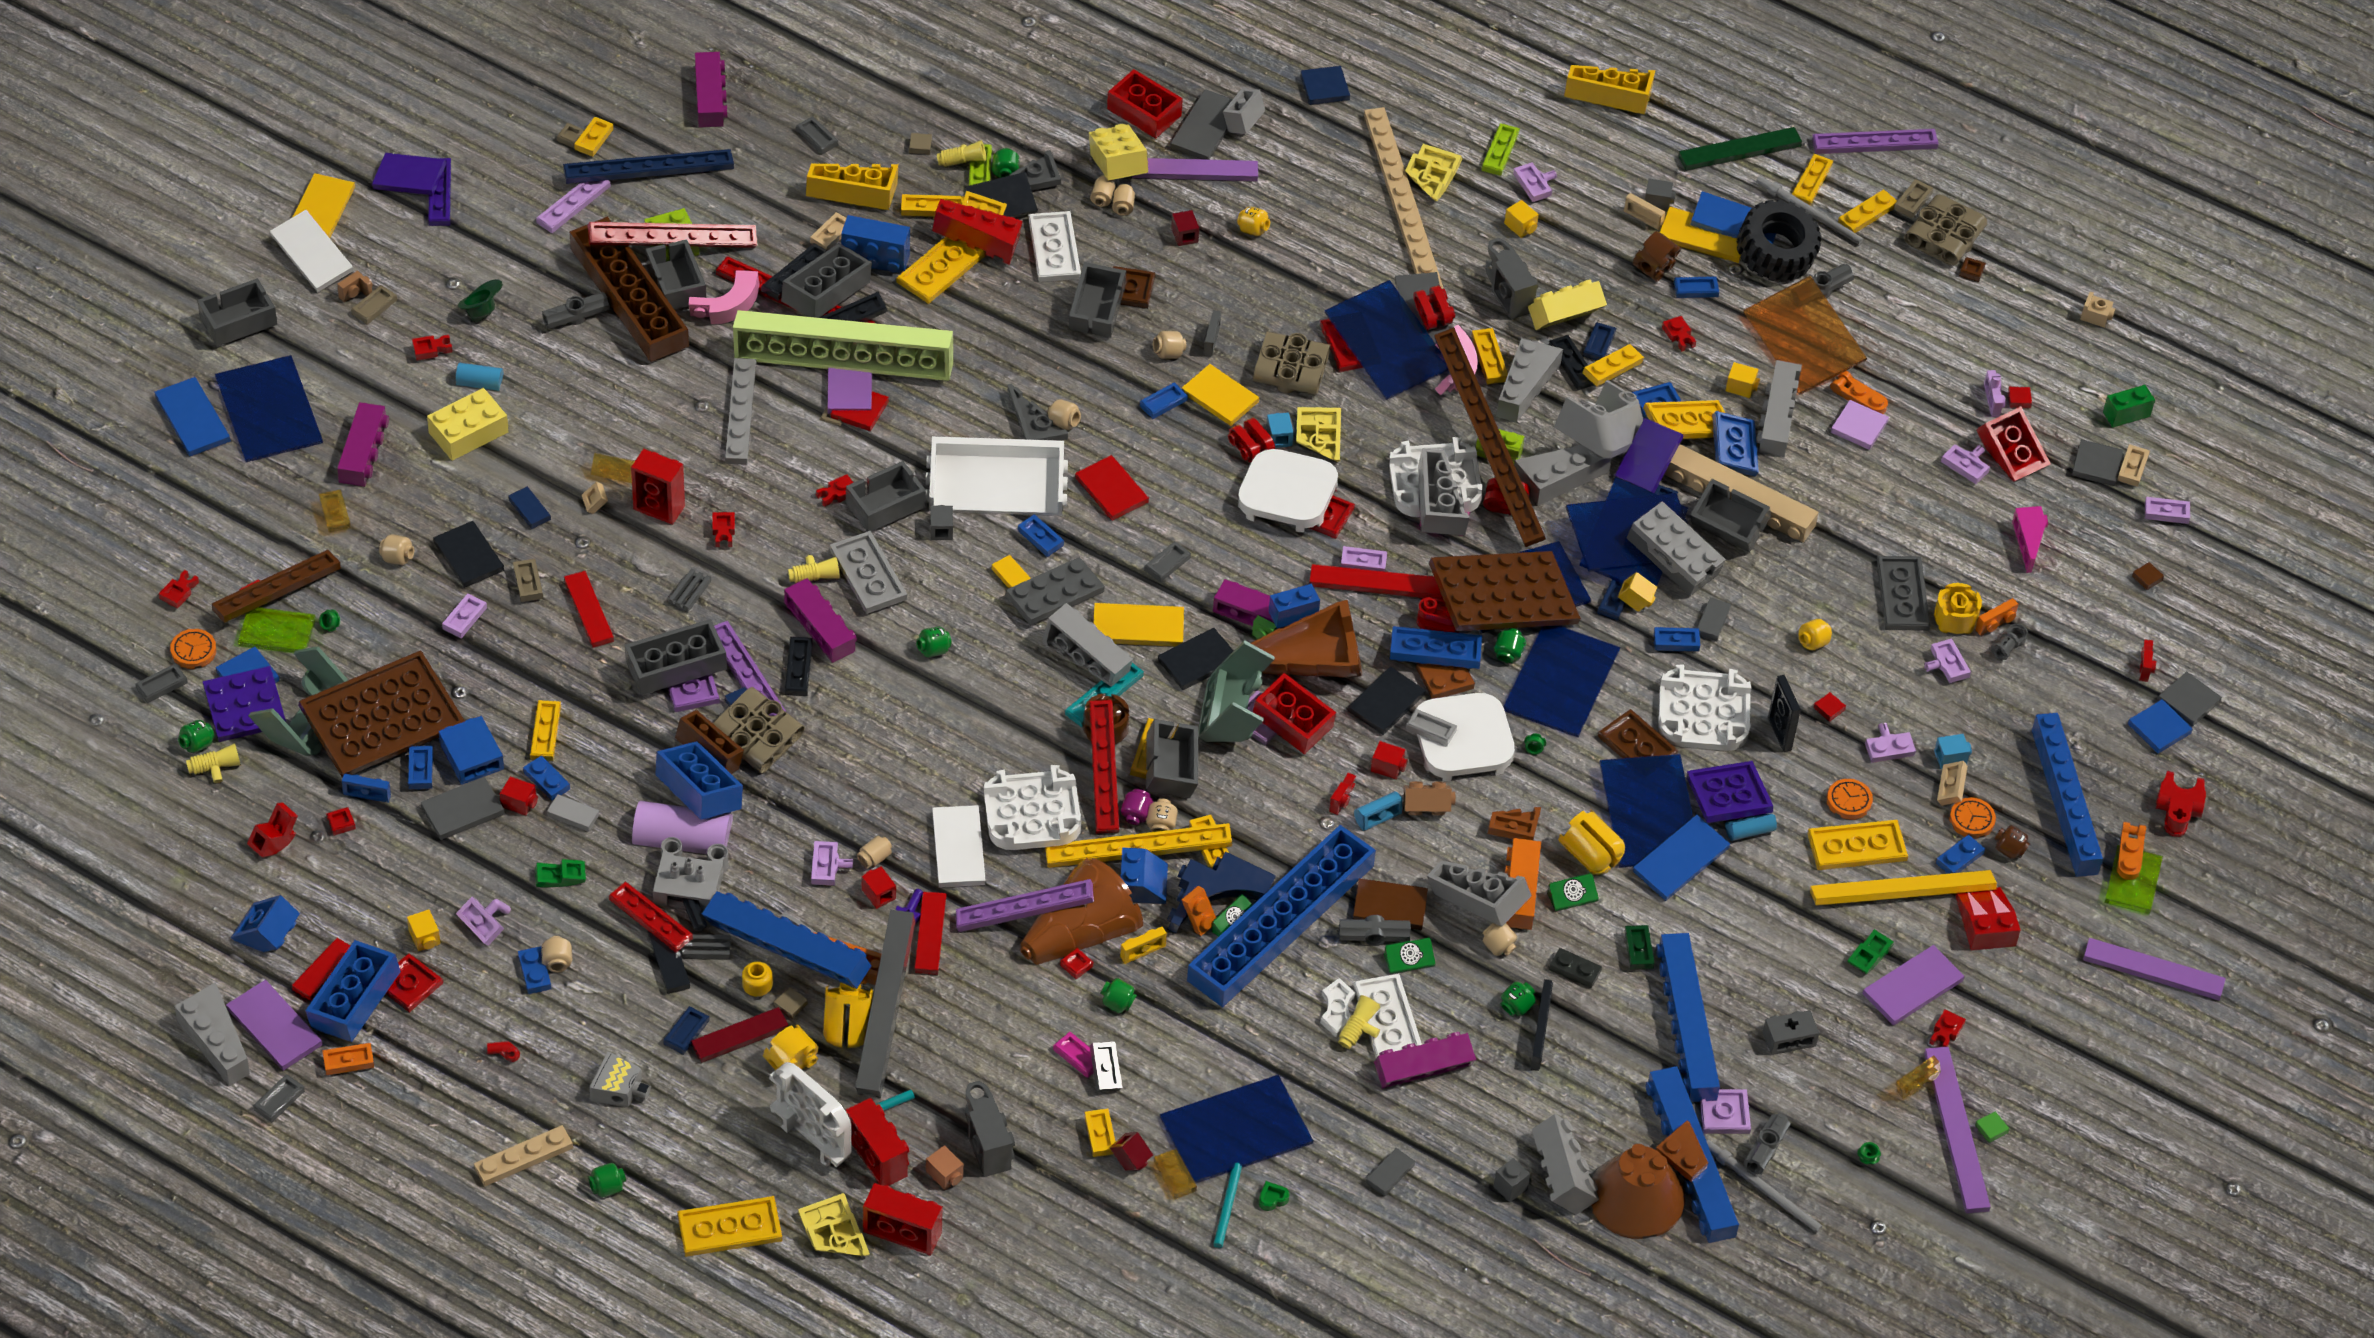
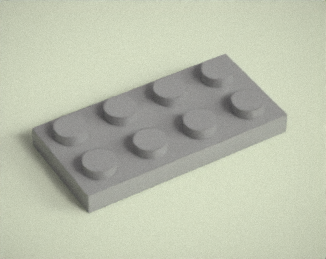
[830,531,907,614]

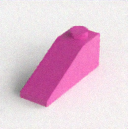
[2012,506,2048,573]

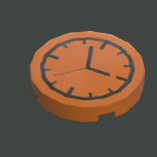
[170,629,216,669]
[1827,779,1873,820]
[1949,797,1996,839]

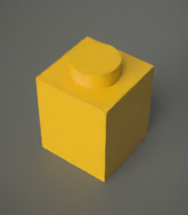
[1504,200,1539,238]
[1725,362,1760,398]
[1618,572,1657,612]
[407,909,440,952]

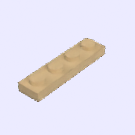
[474,1125,573,1187]

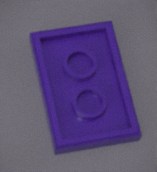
[372,153,446,195]
[1615,418,1684,494]

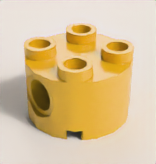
[1934,583,1982,634]
[763,1025,818,1070]

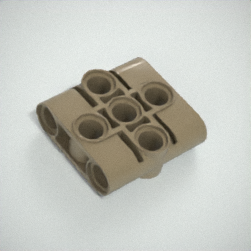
[1904,194,1987,266]
[1253,331,1330,395]
[713,687,805,773]

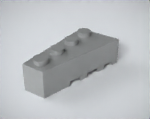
[1496,338,1563,422]
[1756,360,1802,457]
[1514,445,1611,506]
[1418,448,1469,535]
[1042,603,1133,687]
[1427,860,1532,927]
[174,982,250,1086]
[1532,1114,1599,1215]

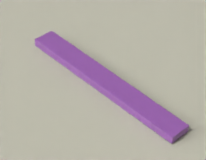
[1924,1047,1991,1214]

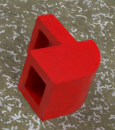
[247,802,298,857]

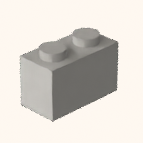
[1223,88,1265,134]

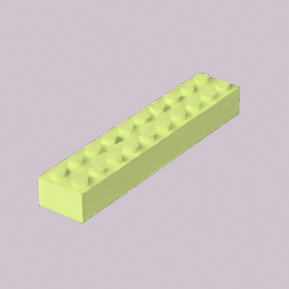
[733,310,953,381]

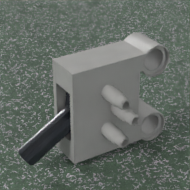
[653,837,729,932]

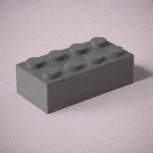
[781,243,872,318]
[624,619,727,695]

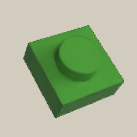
[1252,616,1277,639]

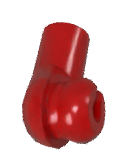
[487,1041,520,1062]

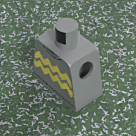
[589,1052,651,1107]

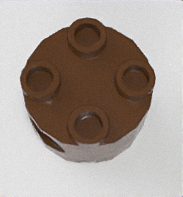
[1633,231,1682,282]
[1083,693,1129,744]

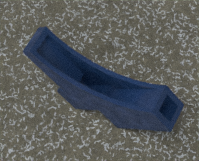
[1167,851,1276,934]

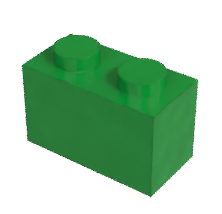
[2103,385,2155,428]

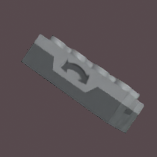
[1627,501,1726,596]

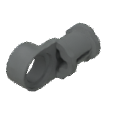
[1991,624,2028,660]

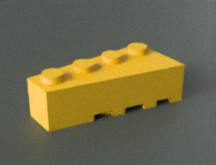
[1564,65,1656,114]
[806,163,899,210]

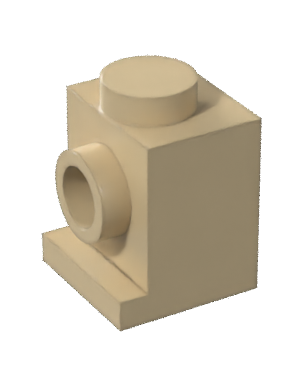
[2080,291,2116,328]

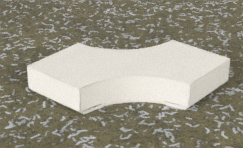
[1320,978,1355,1038]

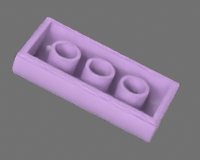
[632,801,733,854]

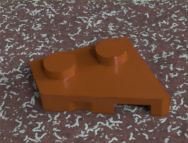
[1416,662,1475,699]
[1487,807,1541,840]
[1656,1120,1708,1182]

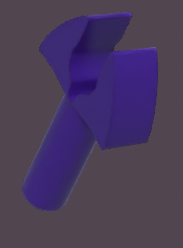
[896,889,923,924]

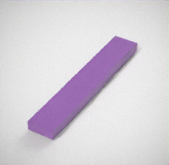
[1812,129,1939,154]
[1132,158,1258,181]
[714,621,786,716]
[956,879,1094,932]
[2083,938,2226,1001]

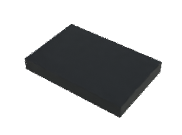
[964,172,1038,218]
[433,521,504,588]
[1158,628,1234,690]
[1348,666,1426,735]
[1768,674,1801,752]

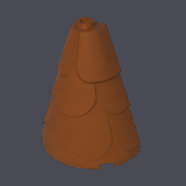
[1251,600,1362,677]
[1020,858,1143,965]

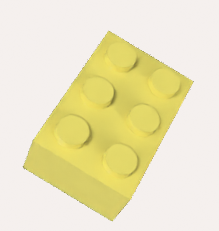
[1088,124,1149,181]
[1528,279,1607,330]
[427,388,508,461]

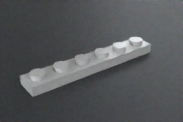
[725,358,756,465]

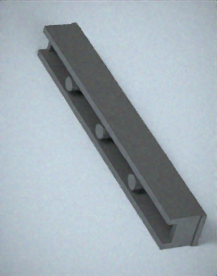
[855,909,915,1098]

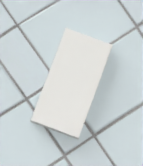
[270,210,354,293]
[1028,211,1081,282]
[932,805,986,888]
[1353,974,1422,1058]

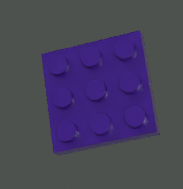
[203,666,286,742]
[1686,761,1773,823]

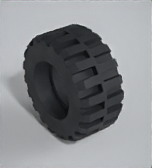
[1736,200,1822,282]

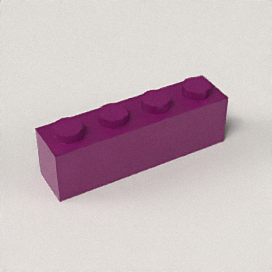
[695,52,728,128]
[337,402,389,487]
[784,578,857,663]
[1213,579,1287,629]
[1374,1032,1476,1089]

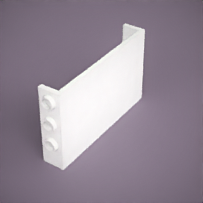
[926,436,1068,516]

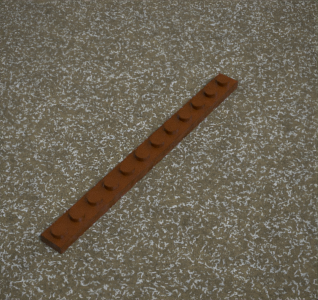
[1434,327,1546,548]

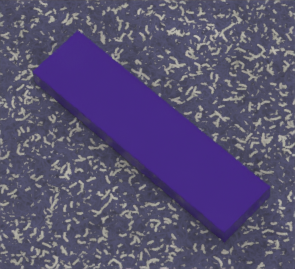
[428,158,451,226]

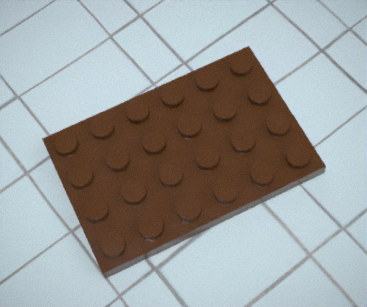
[1429,551,1581,631]
[298,650,465,778]

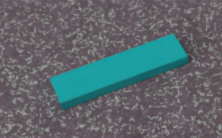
[1065,663,1144,728]

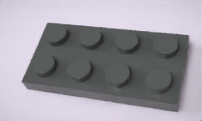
[1005,557,1105,625]

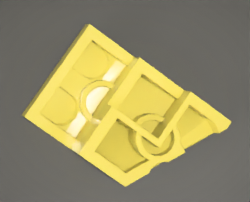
[1405,144,1462,201]
[1296,407,1341,462]
[798,1193,870,1256]

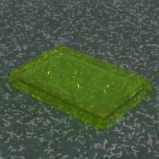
[238,607,316,653]
[2104,845,2163,914]

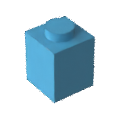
[1266,412,1293,448]
[1934,734,1972,769]

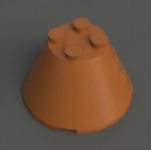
[1591,1144,1685,1239]

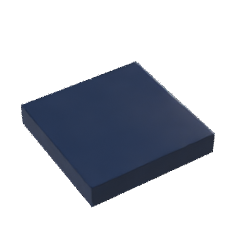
[1300,66,1350,105]

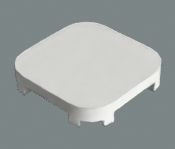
[1389,437,1482,517]
[1238,449,1338,532]
[1658,664,1751,751]
[1417,693,1515,782]
[984,765,1081,850]
[769,1062,851,1167]

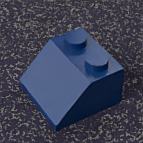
[1121,847,1168,904]
[231,895,300,952]

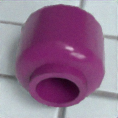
[1120,789,1153,825]

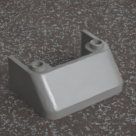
[1554,380,1643,458]

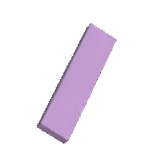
[536,180,611,233]

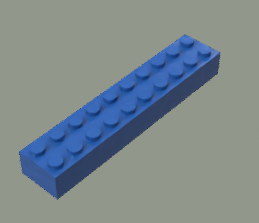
[1187,825,1376,1008]

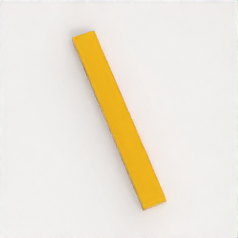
[1045,823,1232,868]
[1810,870,1997,906]

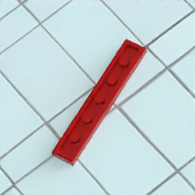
[1089,700,1119,834]

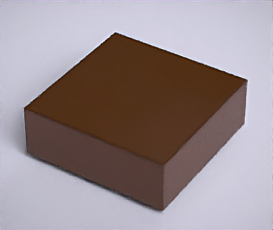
[1959,257,1986,282]
[2132,562,2164,590]

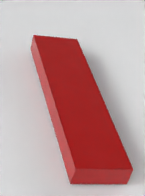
[564,571,614,648]
[609,881,693,953]
[915,892,946,975]

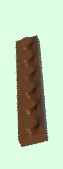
[212,550,341,623]

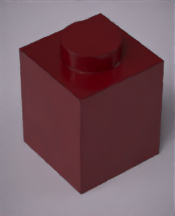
[1171,210,1199,246]
[1109,1132,1153,1171]

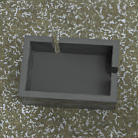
[646,239,706,310]
[1069,262,1126,338]
[197,278,277,346]
[846,461,926,532]
[1690,479,1771,553]
[1146,719,1198,798]

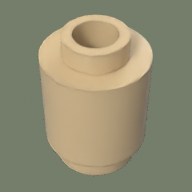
[1090,175,1115,207]
[1112,184,1135,216]
[857,836,892,869]

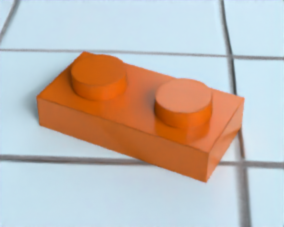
[1975,598,2018,636]
[1182,886,1216,936]
[322,1043,374,1075]

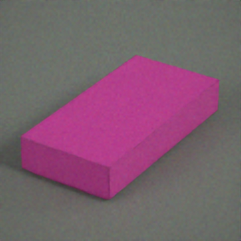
[1053,1032,1094,1078]

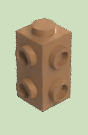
[1403,781,1456,815]

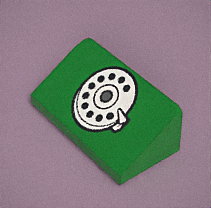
[1547,873,1599,911]
[1212,895,1253,937]
[1384,938,1436,974]

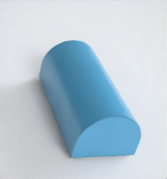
[456,363,504,391]
[1354,791,1402,831]
[1725,813,1777,841]

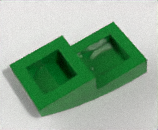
[535,859,586,888]
[1847,929,1894,974]

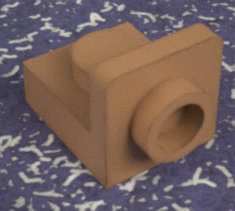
[337,271,373,303]

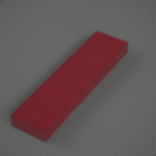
[691,1007,789,1063]

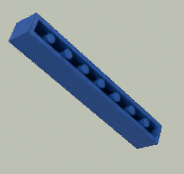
[2032,713,2103,877]
[702,891,872,989]
[1656,933,1720,1102]
[1645,1066,1739,1243]

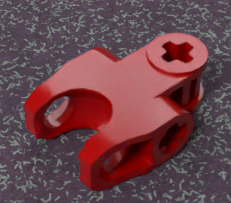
[2155,771,2206,837]

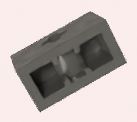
[1763,1010,1819,1055]

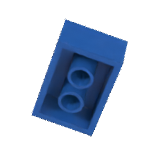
[841,215,910,274]

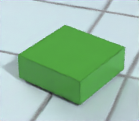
[1975,1111,2009,1143]

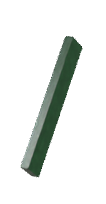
[1678,127,1802,171]

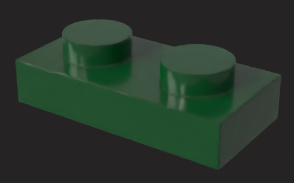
[1624,925,1655,970]

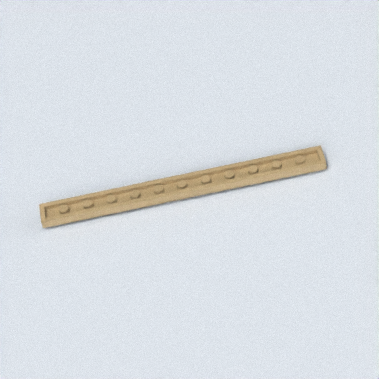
[1364,107,1443,289]

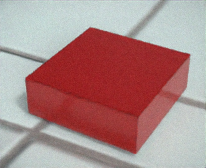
[2008,386,2032,408]
[1813,692,1846,722]
[326,807,356,836]
[1060,948,1094,980]

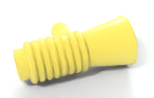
[937,140,986,167]
[788,555,840,584]
[186,743,241,783]
[1338,995,1380,1049]

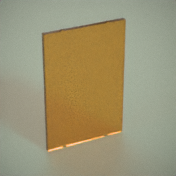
[1743,276,1867,395]

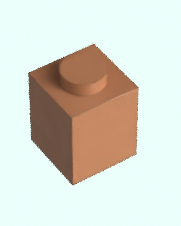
[926,1145,964,1190]

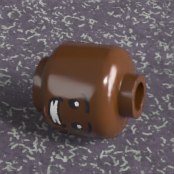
[1994,825,2030,859]

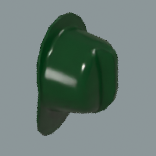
[458,279,503,322]

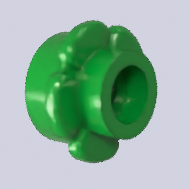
[319,609,340,632]
[1524,733,1546,755]
[1857,1142,1881,1165]

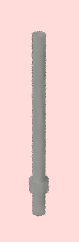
[1756,175,1864,245]
[1707,1140,1822,1233]

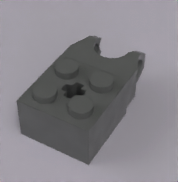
[1485,238,1538,320]
[965,1081,1015,1177]

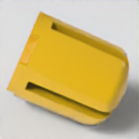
[1558,809,1625,876]
[823,983,873,1048]

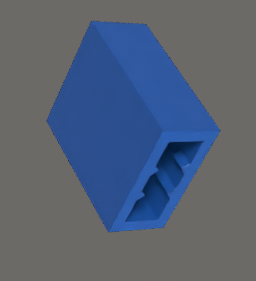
[439,715,504,785]

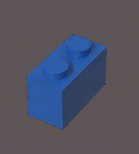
[1268,583,1320,629]

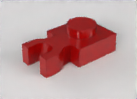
[1662,316,1697,352]
[412,335,453,361]
[816,474,854,507]
[712,512,735,547]
[158,570,199,609]
[2139,639,2156,682]
[1329,772,1356,815]
[1929,1009,1966,1047]

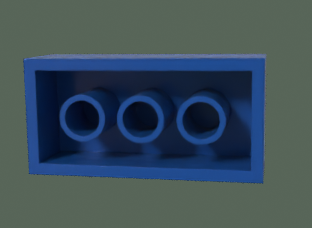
[655,741,743,820]
[305,940,401,1042]

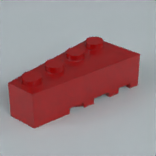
[932,199,1023,265]

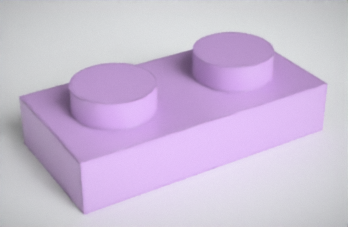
[2145,497,2190,524]
[1341,546,1387,571]
[442,593,487,638]

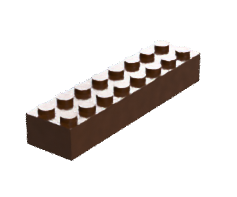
[569,216,689,362]

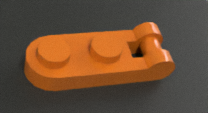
[1830,371,1888,414]
[2117,822,2146,880]

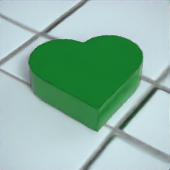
[1259,1181,1290,1211]

